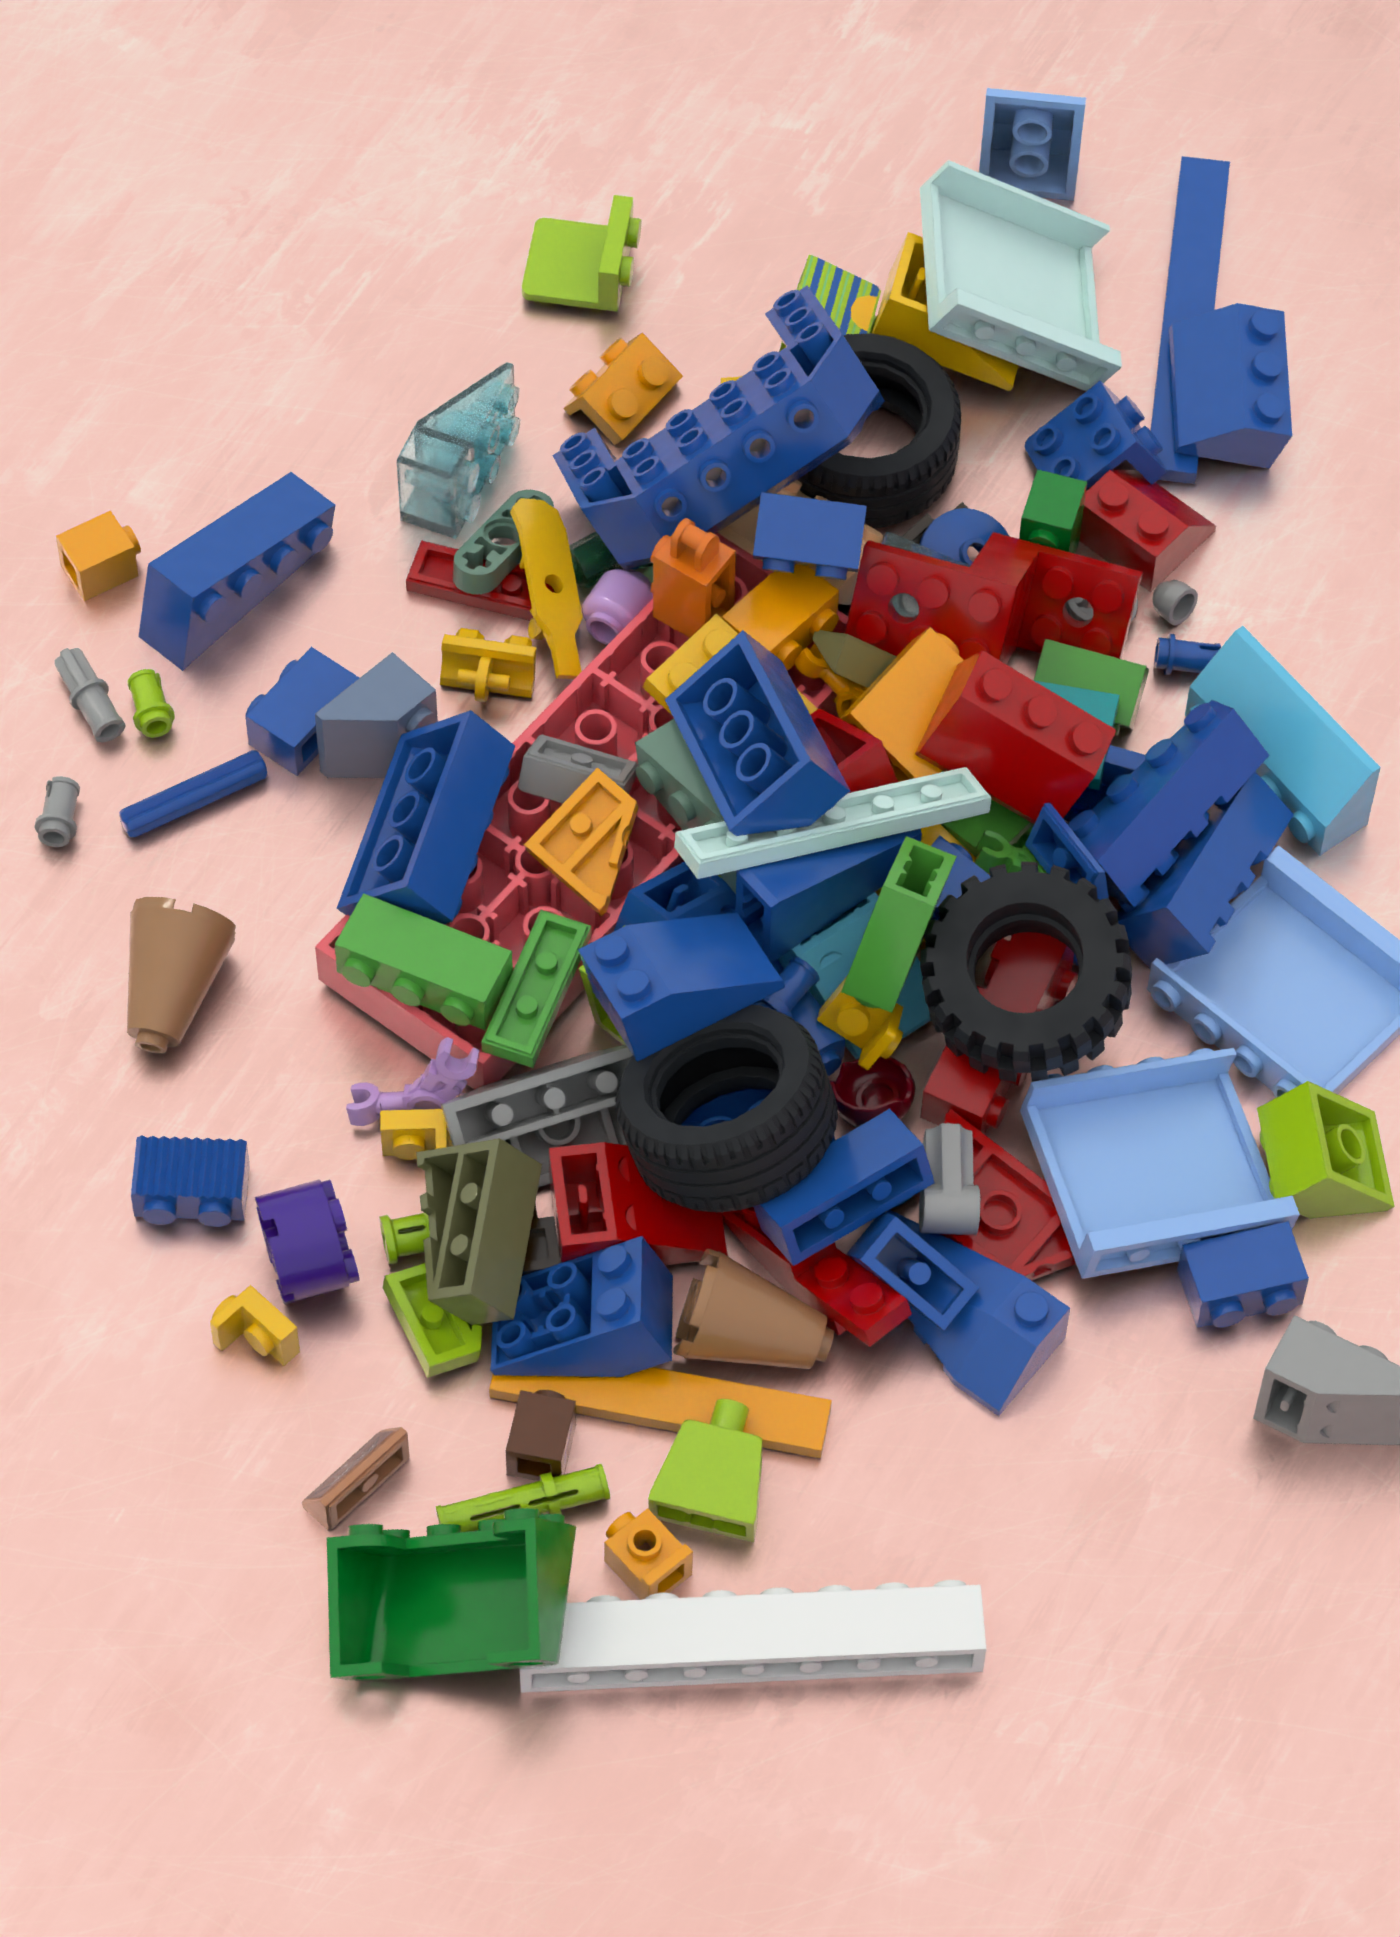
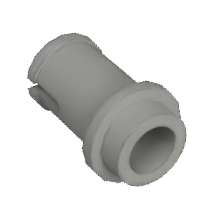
[34,776,80,847]

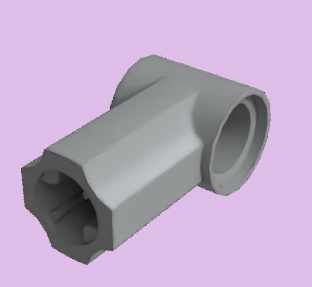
[919,1123,980,1235]

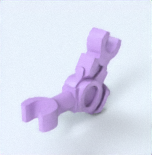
[346,1037,479,1128]

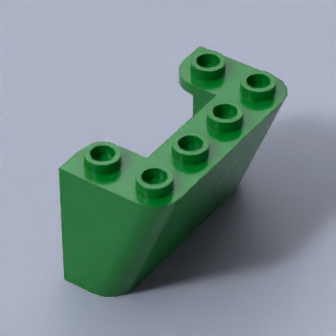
[327,1508,577,1681]

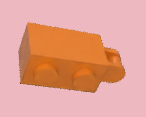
[650,518,736,638]

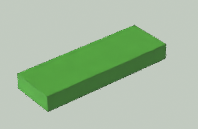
[481,910,592,1068]

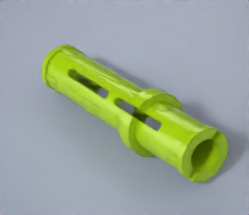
[435,1464,611,1532]

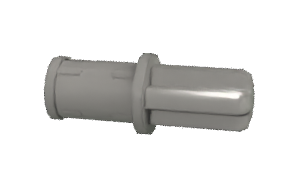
[55,648,126,742]

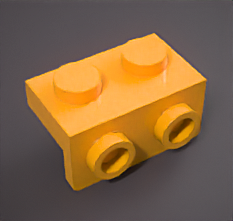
[563,332,683,445]

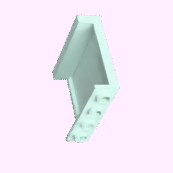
[920,160,1122,391]

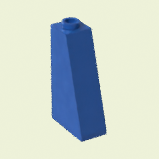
[735,828,922,963]

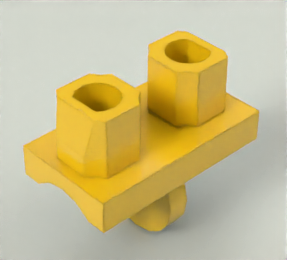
[440,628,537,703]

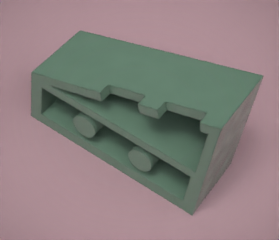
[635,719,737,894]

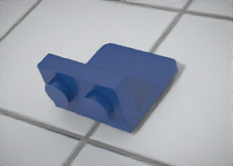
[1025,380,1168,490]

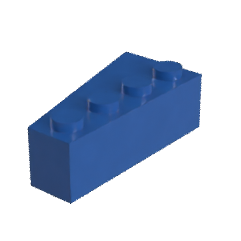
[138,472,336,671]
[1068,700,1269,908]
[1117,771,1294,969]

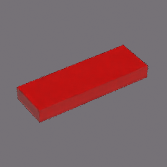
[406,540,555,621]

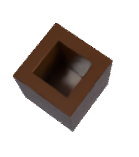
[506,1390,576,1481]

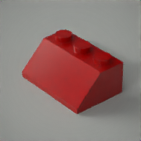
[915,650,1117,824]

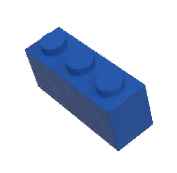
[753,1109,935,1266]

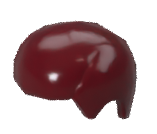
[830,1056,916,1128]

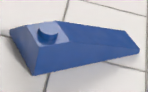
[886,1210,1070,1416]

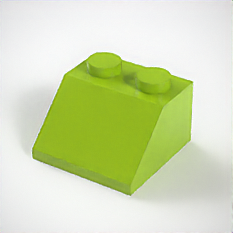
[1257,1081,1395,1219]

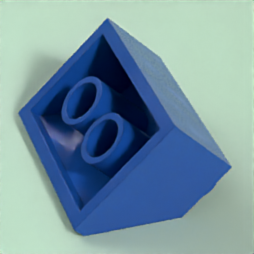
[1169,303,1292,469]

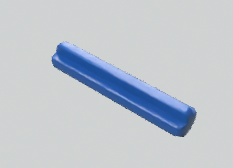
[119,750,267,838]

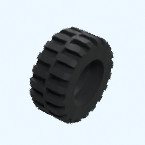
[920,862,1132,1082]

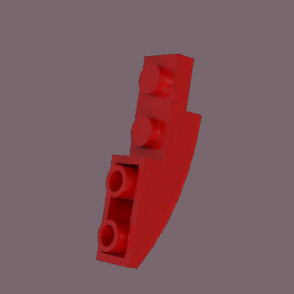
[722,1207,912,1347]

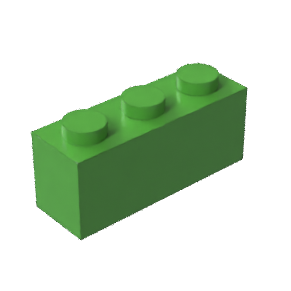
[335,893,513,1030]

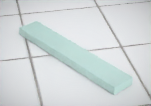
[674,767,991,879]

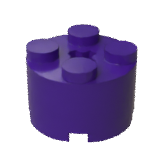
[255,1179,360,1305]

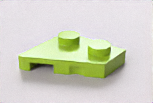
[382,1263,482,1378]

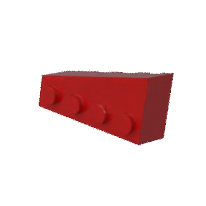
[920,932,1078,1134]

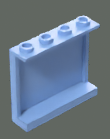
[1147,845,1400,1098]
[1020,1048,1300,1279]

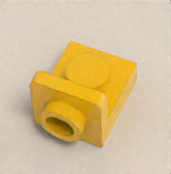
[817,975,903,1070]
[380,1109,453,1160]
[210,1285,300,1366]

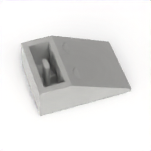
[1253,1315,1400,1445]

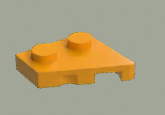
[524,767,639,916]

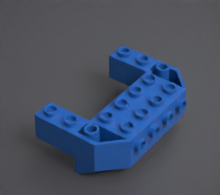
[552,286,884,571]

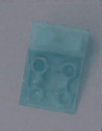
[396,362,521,539]

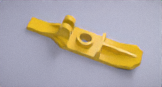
[510,498,583,680]

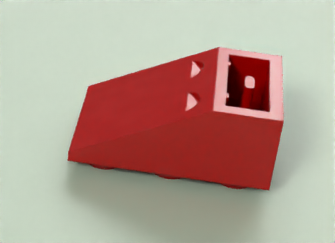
[549,1142,728,1265]

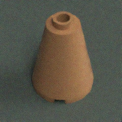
[127,897,236,1054]
[673,1249,834,1370]

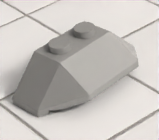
[441,1045,632,1187]

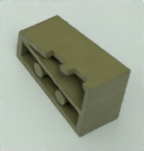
[416,1138,542,1325]

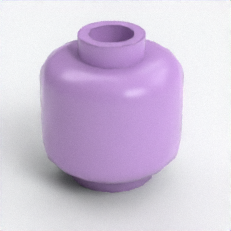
[582,569,653,645]

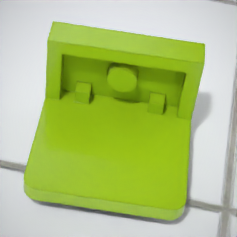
[522,195,642,312]

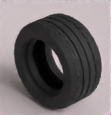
[797,333,961,528]
[615,1005,838,1213]

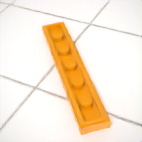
[489,1367,832,1459]

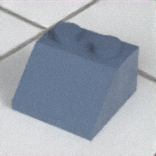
[315,652,438,778]

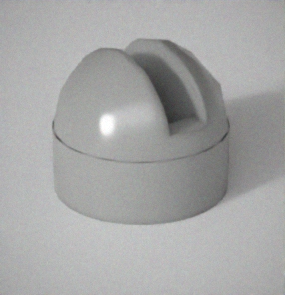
[1152,580,1198,625]

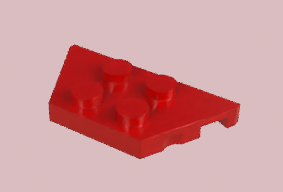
[940,1109,1076,1281]

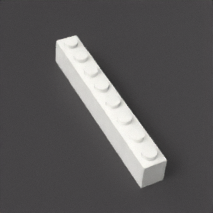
[520,1580,986,1693]

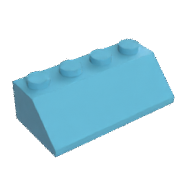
[1185,626,1381,856]

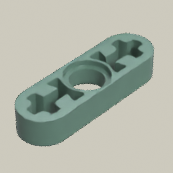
[453,490,554,594]

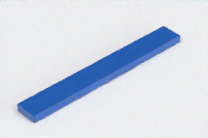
[1150,156,1230,484]

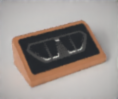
[302,1427,410,1531]

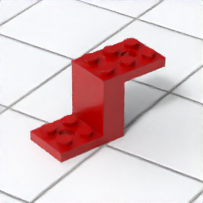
[845,532,1143,664]

